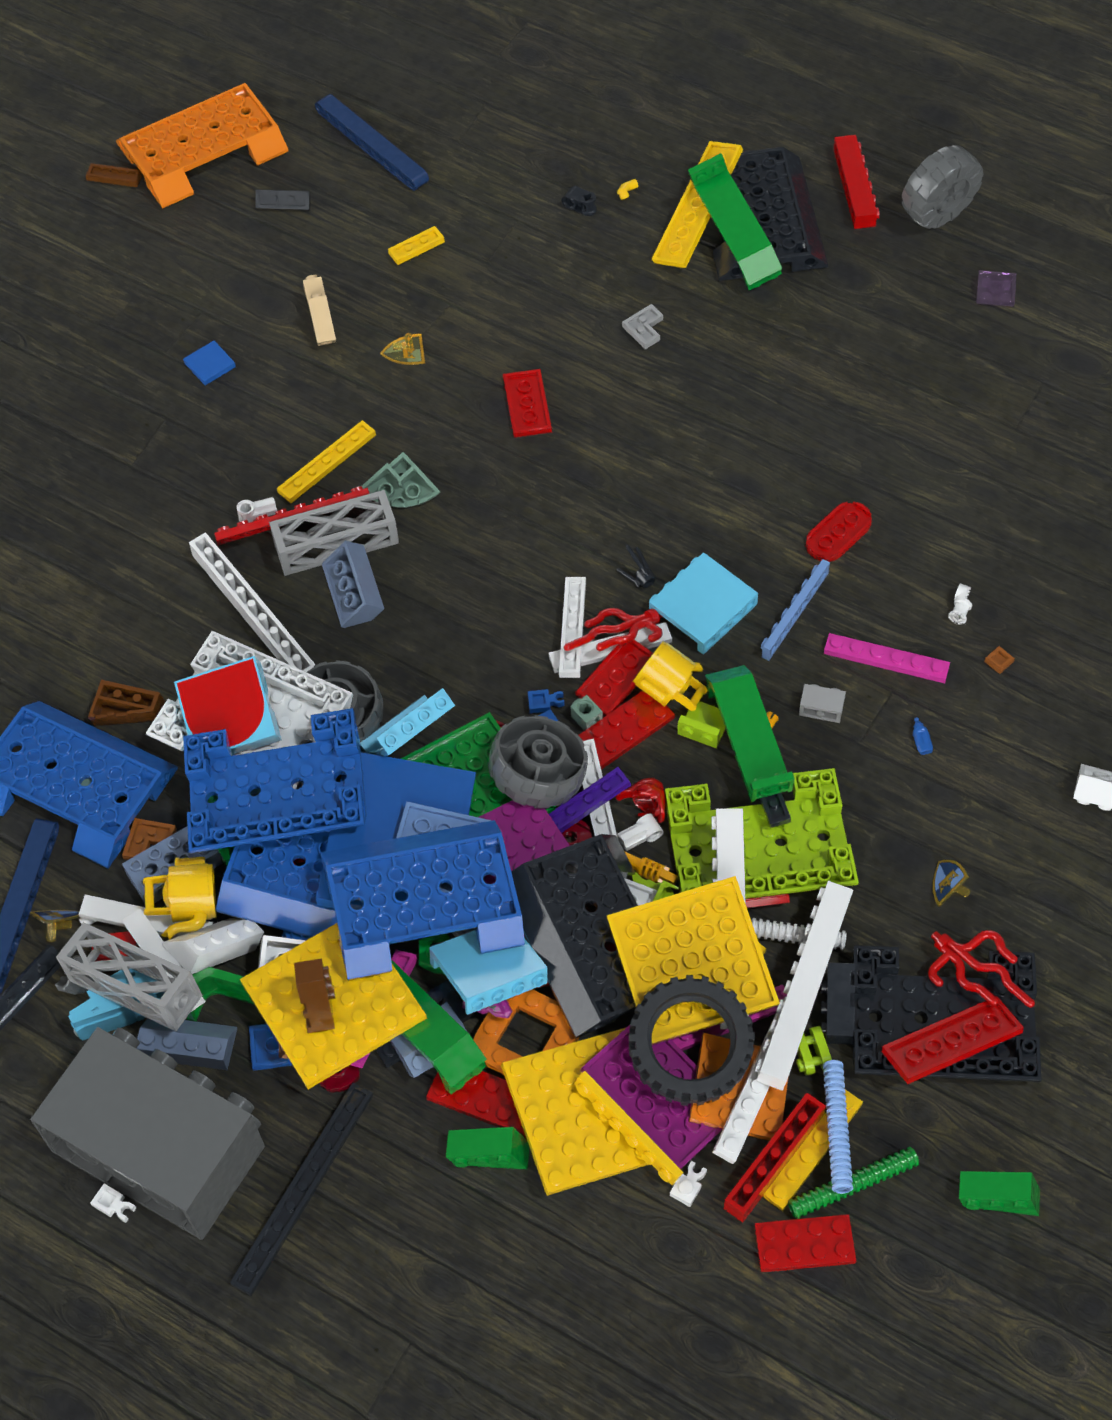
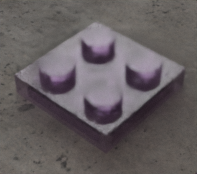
[976,270,1016,307]

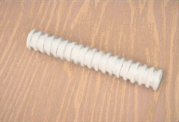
[751,918,847,950]

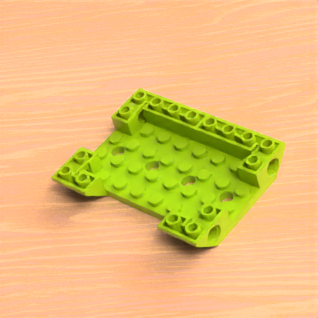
[665,768,859,899]

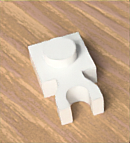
[670,1161,707,1207]
[90,1184,136,1223]

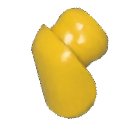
[617,179,638,200]

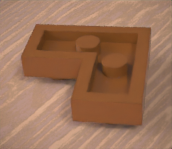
[122,818,177,860]

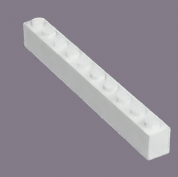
[189,532,315,672]
[711,809,749,1029]
[755,881,853,1091]

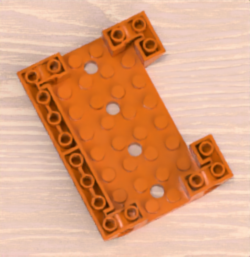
[116,83,289,208]

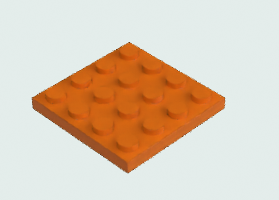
[688,1033,789,1141]

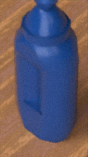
[913,717,933,755]

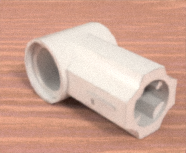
[237,497,277,523]
[617,814,663,851]

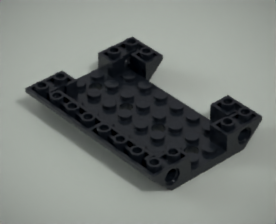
[713,147,828,281]
[511,834,638,1039]
[852,945,1042,1082]

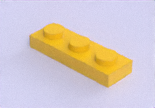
[388,226,445,265]

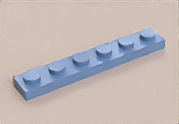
[761,559,830,661]

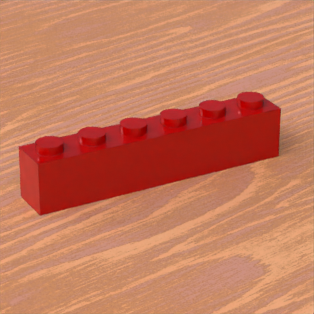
[833,135,879,229]
[724,1093,826,1223]

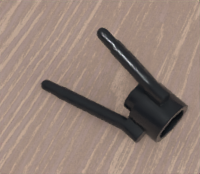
[617,545,656,588]

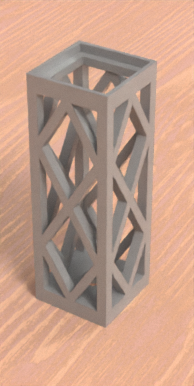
[269,490,399,576]
[56,922,203,1031]

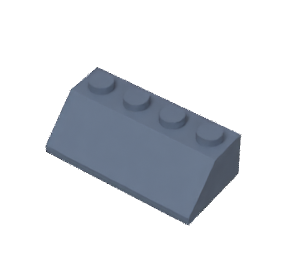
[322,540,384,628]
[136,1018,237,1070]

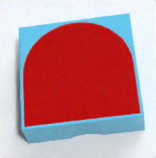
[174,656,282,755]

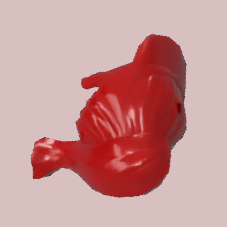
[615,778,666,823]

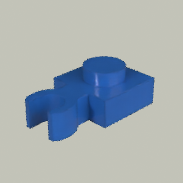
[528,689,564,713]

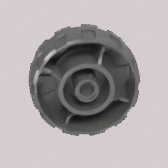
[902,145,984,229]
[304,660,384,749]
[488,715,588,808]

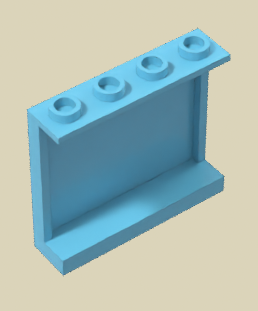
[649,552,758,655]
[360,688,455,756]
[430,930,547,1015]

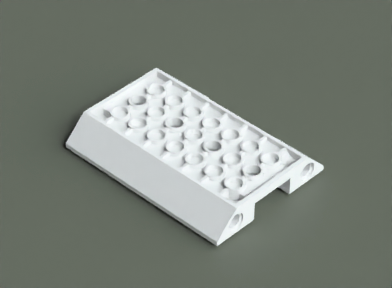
[146,631,353,789]

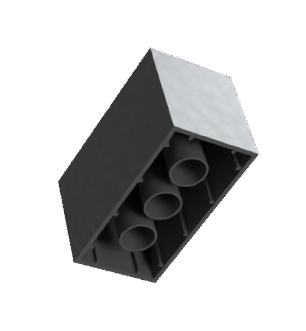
[30,1027,265,1240]

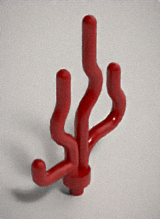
[564,608,663,651]
[928,930,1035,1008]

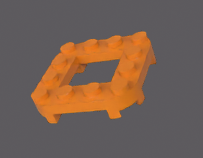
[473,989,579,1075]

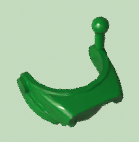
[419,934,450,975]

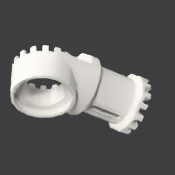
[948,584,972,624]

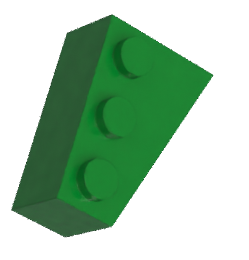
[446,1127,530,1170]
[959,1171,1040,1216]

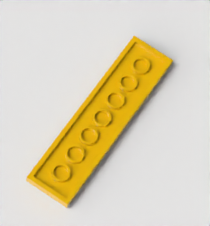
[652,141,743,268]

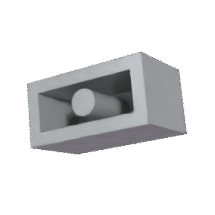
[799,684,846,723]

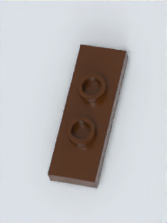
[86,163,143,187]

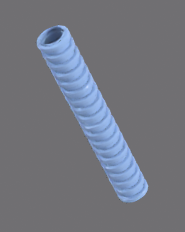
[823,1060,853,1194]

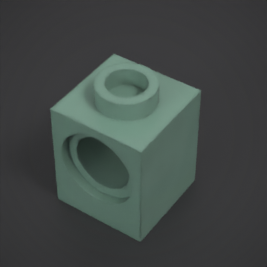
[571,695,603,731]

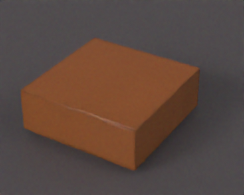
[984,646,1015,674]

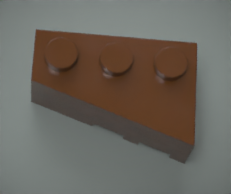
[88,680,165,726]
[294,958,336,1033]

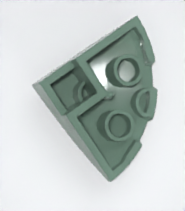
[362,452,441,508]

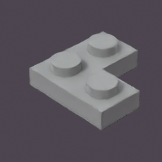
[622,304,663,349]

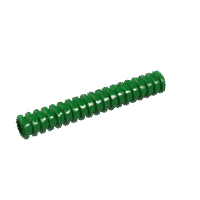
[788,1146,919,1219]

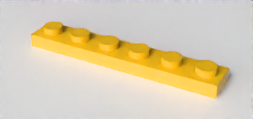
[277,420,376,504]
[574,1071,683,1185]
[763,1089,863,1211]

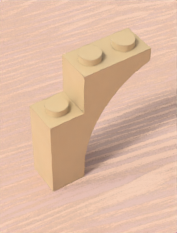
[303,275,336,346]

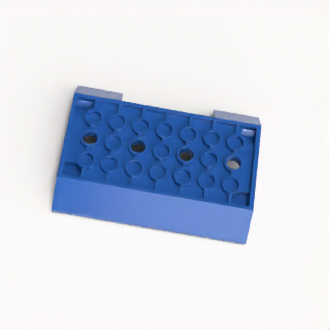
[0,701,178,868]
[183,708,367,853]
[321,820,525,980]
[216,831,390,946]

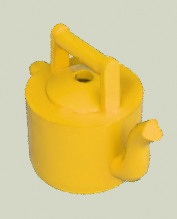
[632,641,708,711]
[143,856,217,940]

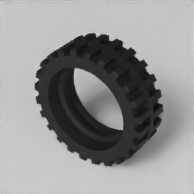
[629,975,755,1106]

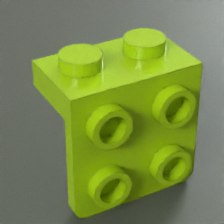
[678,701,726,748]

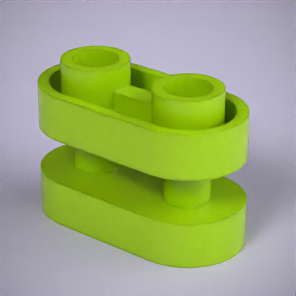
[796,1026,832,1076]

